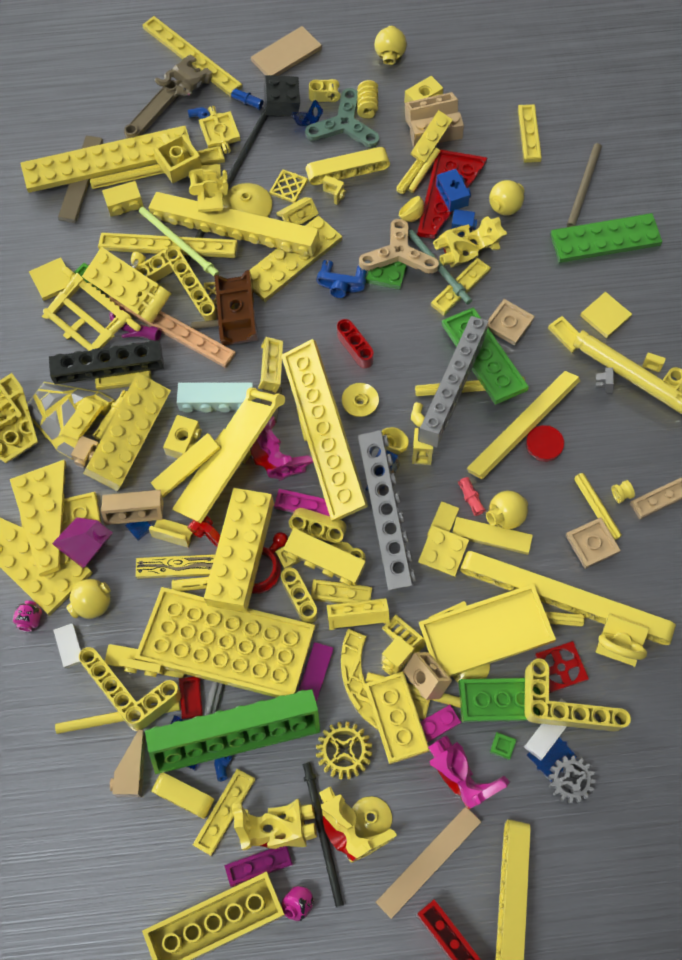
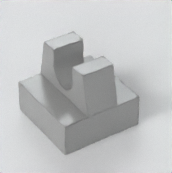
[596,368,613,393]

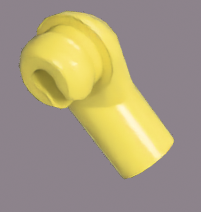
[411,402,425,427]

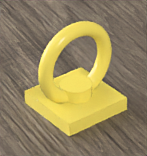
[595,613,649,667]

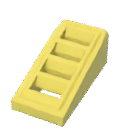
[382,615,426,654]

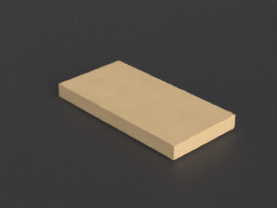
[251,26,322,76]

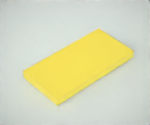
[20,492,102,532]
[364,671,430,765]

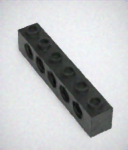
[49,340,164,385]

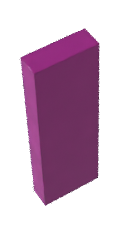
[298,642,334,704]
[224,846,293,887]

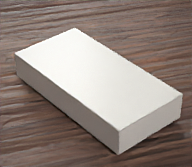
[53,623,81,669]

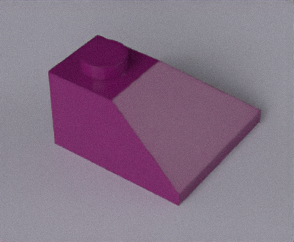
[52,517,113,569]

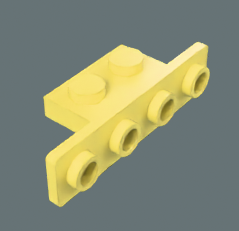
[105,644,184,678]

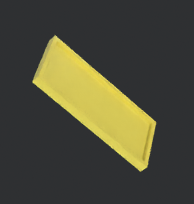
[419,584,556,677]

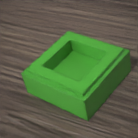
[489,732,517,760]

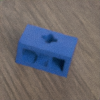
[436,169,471,212]

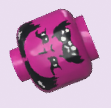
[13,601,42,632]
[281,886,314,921]

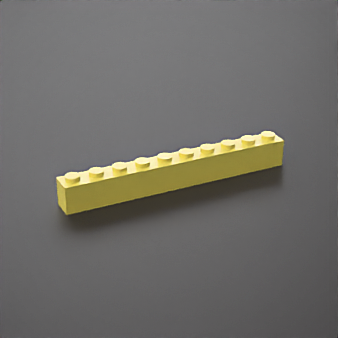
[148,192,320,257]

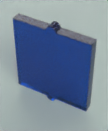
[526,737,577,782]

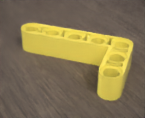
[135,246,218,321]
[79,647,181,731]
[524,659,631,732]

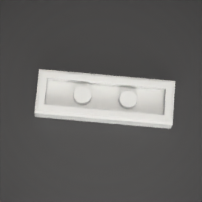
[524,698,577,761]

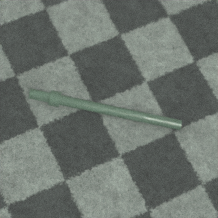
[408,229,472,305]

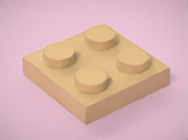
[488,299,535,346]
[565,517,621,569]

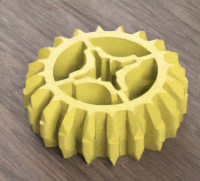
[316,722,372,780]

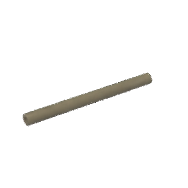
[567,143,602,227]

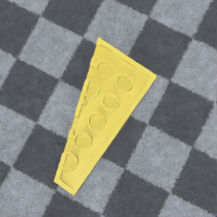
[10,459,66,577]

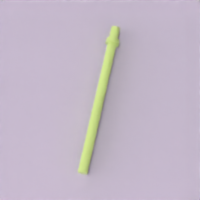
[139,207,220,276]

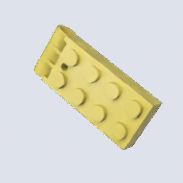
[82,247,172,324]

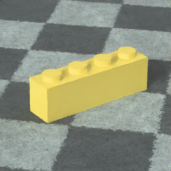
[283,528,366,586]

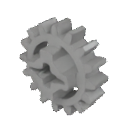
[548,756,596,804]

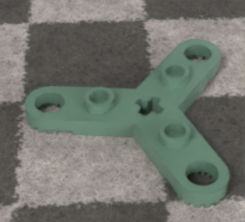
[305,88,379,148]

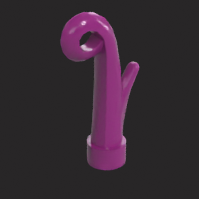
[109,306,162,341]

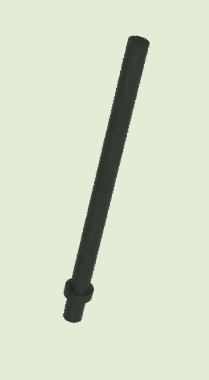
[303,762,344,908]

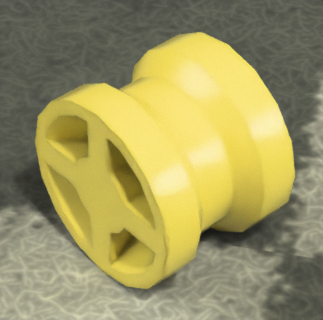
[611,480,635,503]

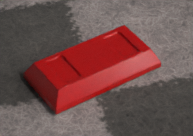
[179,677,203,719]

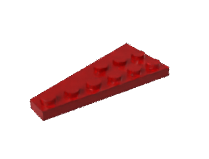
[417,149,488,239]

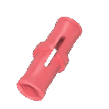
[458,477,486,516]

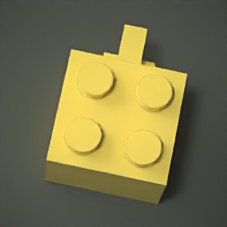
[153,134,202,184]

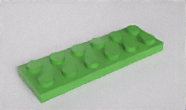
[550,213,662,263]
[442,307,529,405]

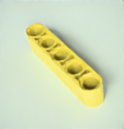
[305,147,390,185]

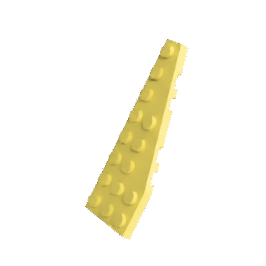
[0,518,93,615]

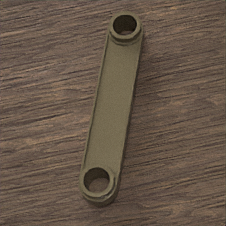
[124,80,177,139]

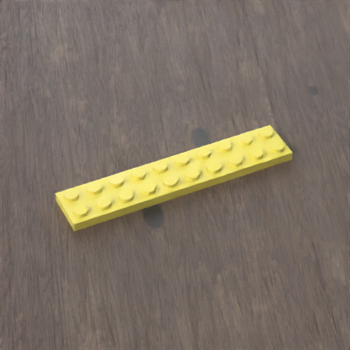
[20,126,191,193]
[281,339,368,520]

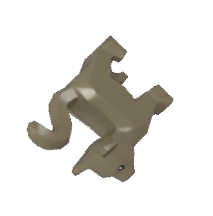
[155,55,212,97]

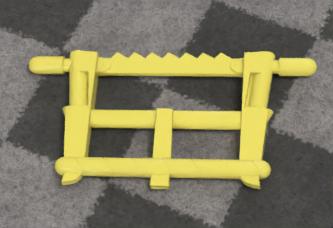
[41,266,141,351]

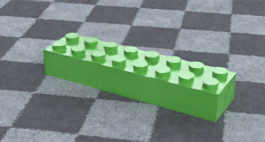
[145,689,320,775]

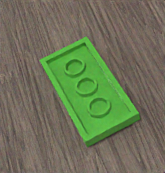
[458,678,540,723]

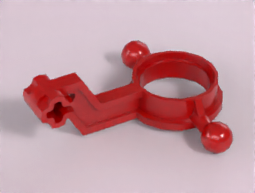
[187,515,288,594]

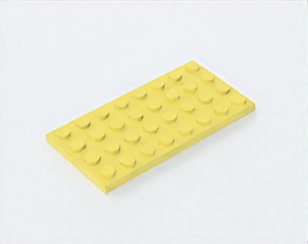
[135,587,315,698]

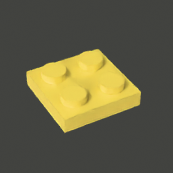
[418,526,469,577]

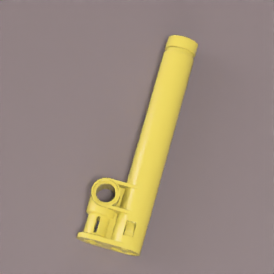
[573,330,682,414]

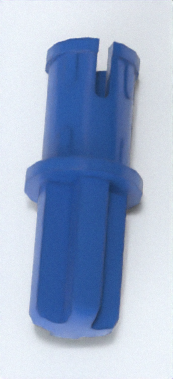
[231,89,264,110]

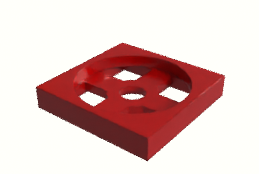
[534,641,589,693]

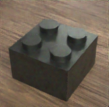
[264,75,300,117]

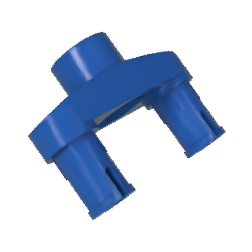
[316,260,368,298]

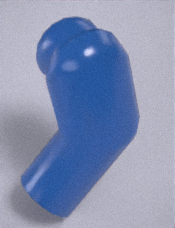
[188,107,210,119]
[214,755,232,782]

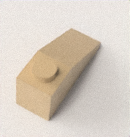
[110,730,146,797]

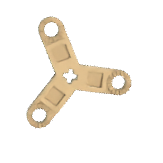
[359,219,439,274]

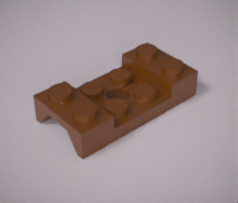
[214,270,258,346]

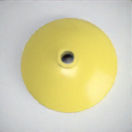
[223,183,272,217]

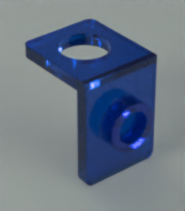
[291,100,323,126]

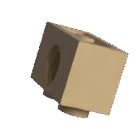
[403,652,452,700]

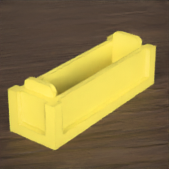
[258,337,283,393]
[327,598,390,630]

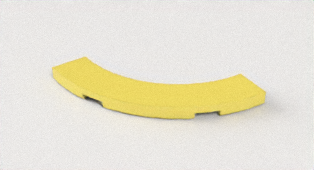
[341,628,379,731]

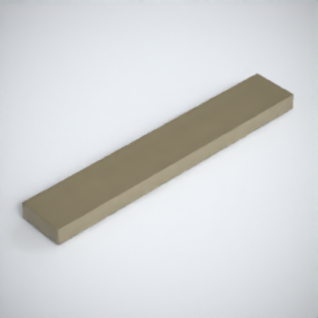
[58,135,103,223]

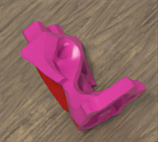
[250,416,313,481]
[428,735,510,809]

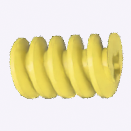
[357,80,378,119]

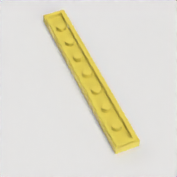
[142,16,243,97]
[98,233,238,258]
[467,371,580,479]

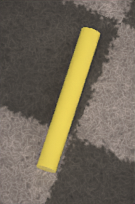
[408,147,440,193]

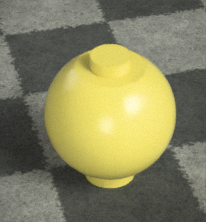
[374,26,407,65]
[489,180,525,216]
[486,490,528,529]
[67,579,111,619]

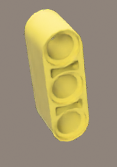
[289,508,347,543]
[281,567,318,624]
[151,772,215,819]

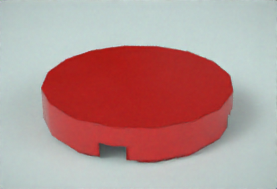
[526,425,564,462]

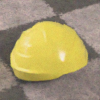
[399,196,424,222]
[382,427,409,455]

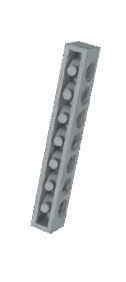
[419,316,489,447]
[358,430,416,591]

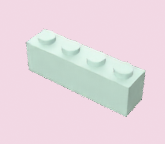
[177,383,254,413]

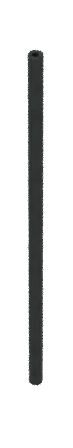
[184,109,268,264]

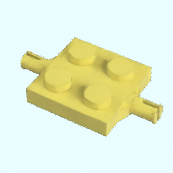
[199,106,241,154]

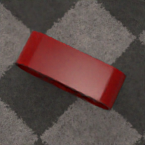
[337,319,374,368]

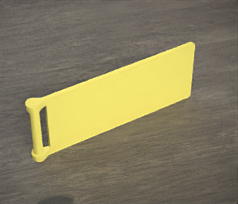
[172,387,285,523]

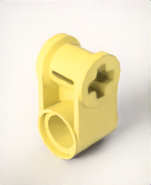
[309,79,340,103]

